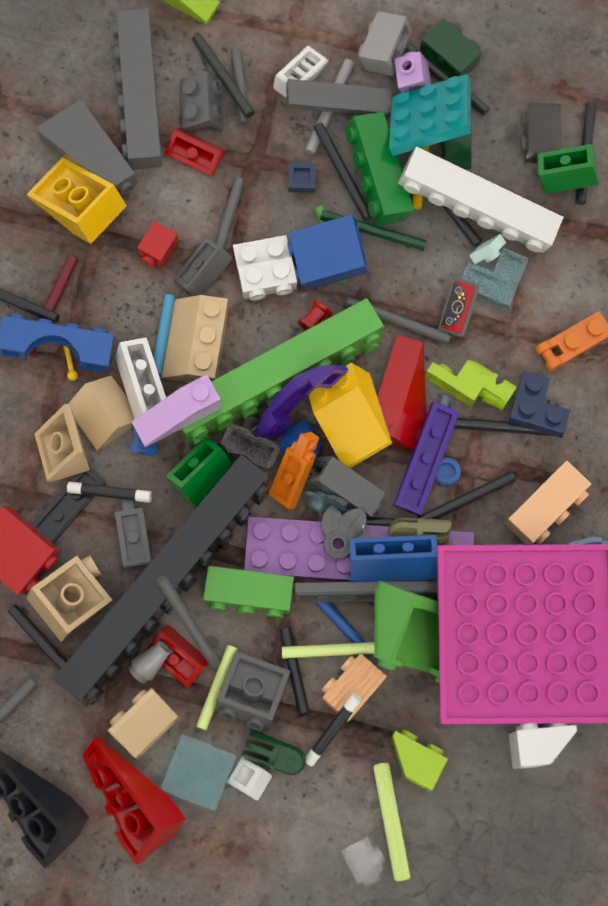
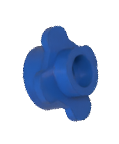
[130,429,157,456]

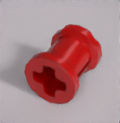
[298,300,333,331]

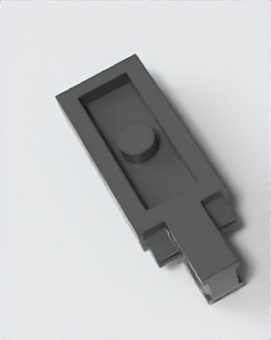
[115,488,152,569]

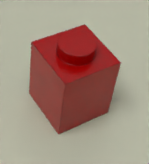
[137,221,179,270]

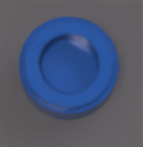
[434,458,461,487]

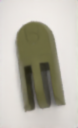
[388,518,452,546]

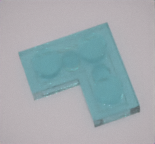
[462,248,529,309]

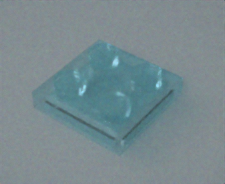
[161,734,237,812]

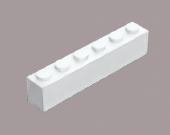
[398,146,563,253]

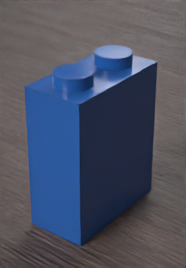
[287,214,369,290]

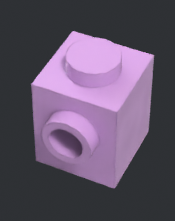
[395,52,431,92]

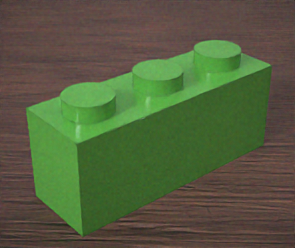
[204,566,294,618]

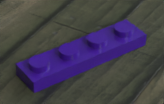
[393,401,459,516]

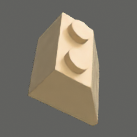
[26,556,112,643]

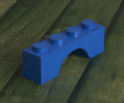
[0,314,114,373]

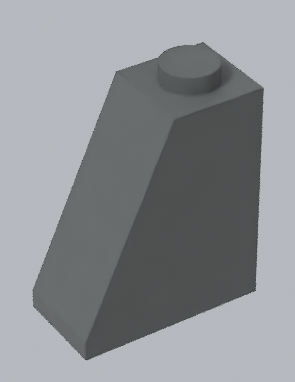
[305,456,386,517]

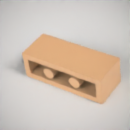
[505,461,591,545]

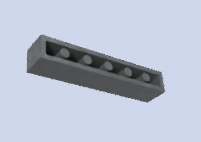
[112,9,162,170]

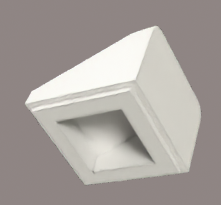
[227,757,272,800]

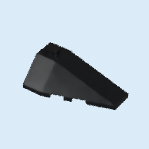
[0,750,89,868]

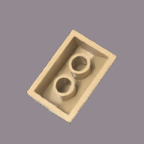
[161,295,229,383]

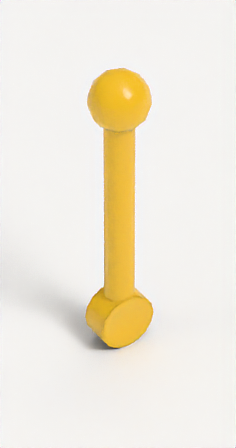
[63,345,78,381]

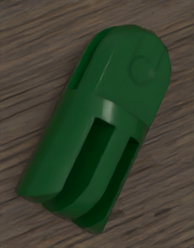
[241,729,306,775]

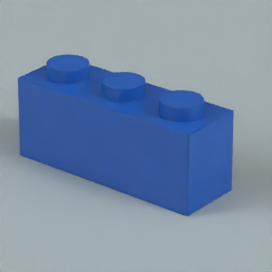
[349,535,438,582]

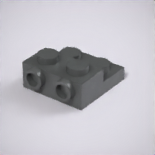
[215,651,291,731]

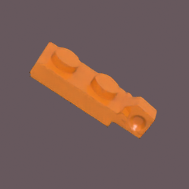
[269,432,319,510]

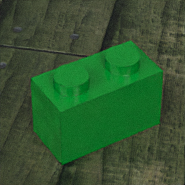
[538,144,599,194]
[166,437,233,508]

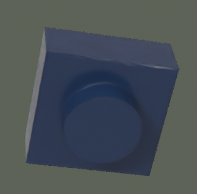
[288,163,316,193]

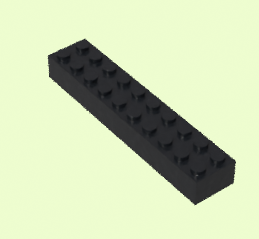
[52,454,270,707]

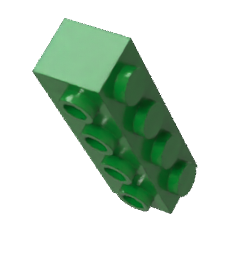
[345,112,414,226]

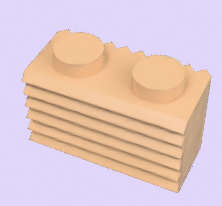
[322,653,387,722]

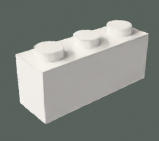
[115,337,166,419]

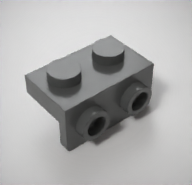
[180,71,225,132]

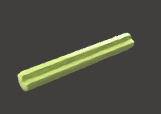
[373,763,410,881]

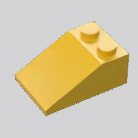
[26,157,127,244]
[308,363,392,468]

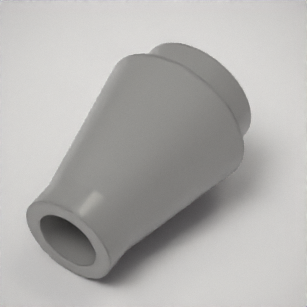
[129,641,171,684]

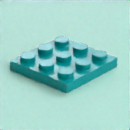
[389,74,471,156]

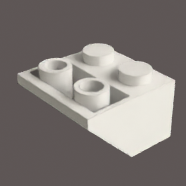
[509,723,577,769]

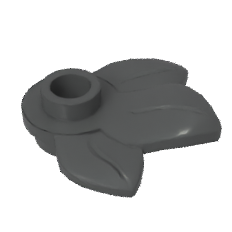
[321,505,373,559]

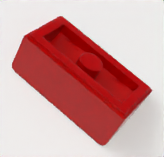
[164,128,226,176]
[145,625,209,688]

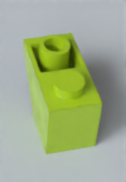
[391,729,448,792]

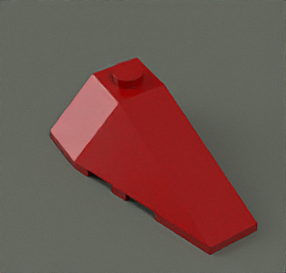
[377,335,426,452]
[82,737,186,865]

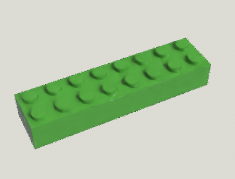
[179,298,384,447]

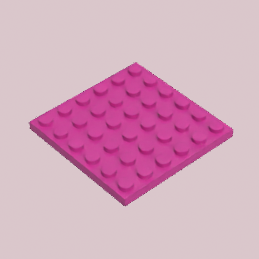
[437,544,608,724]

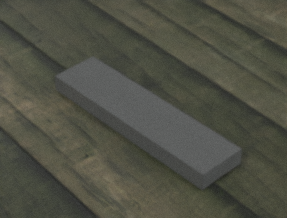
[286,79,392,117]

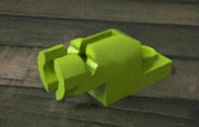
[425,360,517,410]

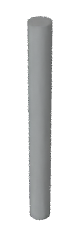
[305,59,354,155]

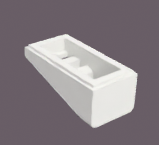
[273,46,328,97]

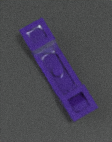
[256,365,349,440]

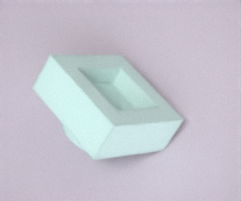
[469,234,506,264]

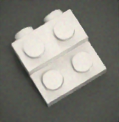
[233,235,297,300]

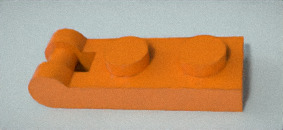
[534,311,608,372]

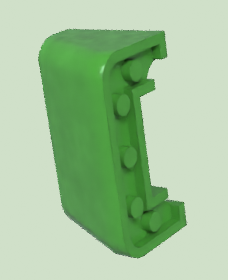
[374,580,439,683]

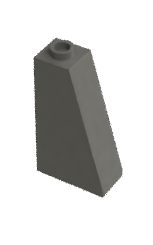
[36,99,137,195]

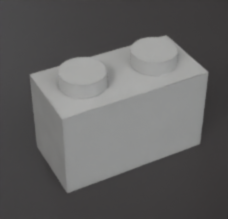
[358,11,412,76]

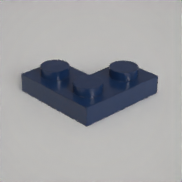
[508,370,570,438]

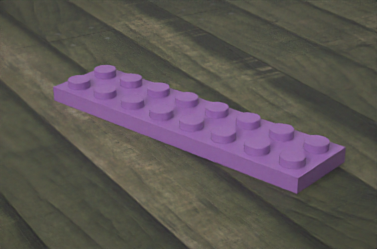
[244,517,474,582]

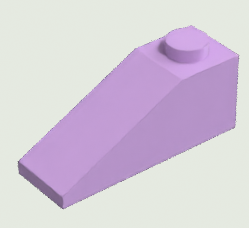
[132,375,222,447]

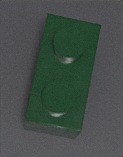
[420,18,482,77]

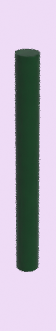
[320,210,426,250]

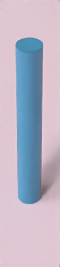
[153,294,175,375]

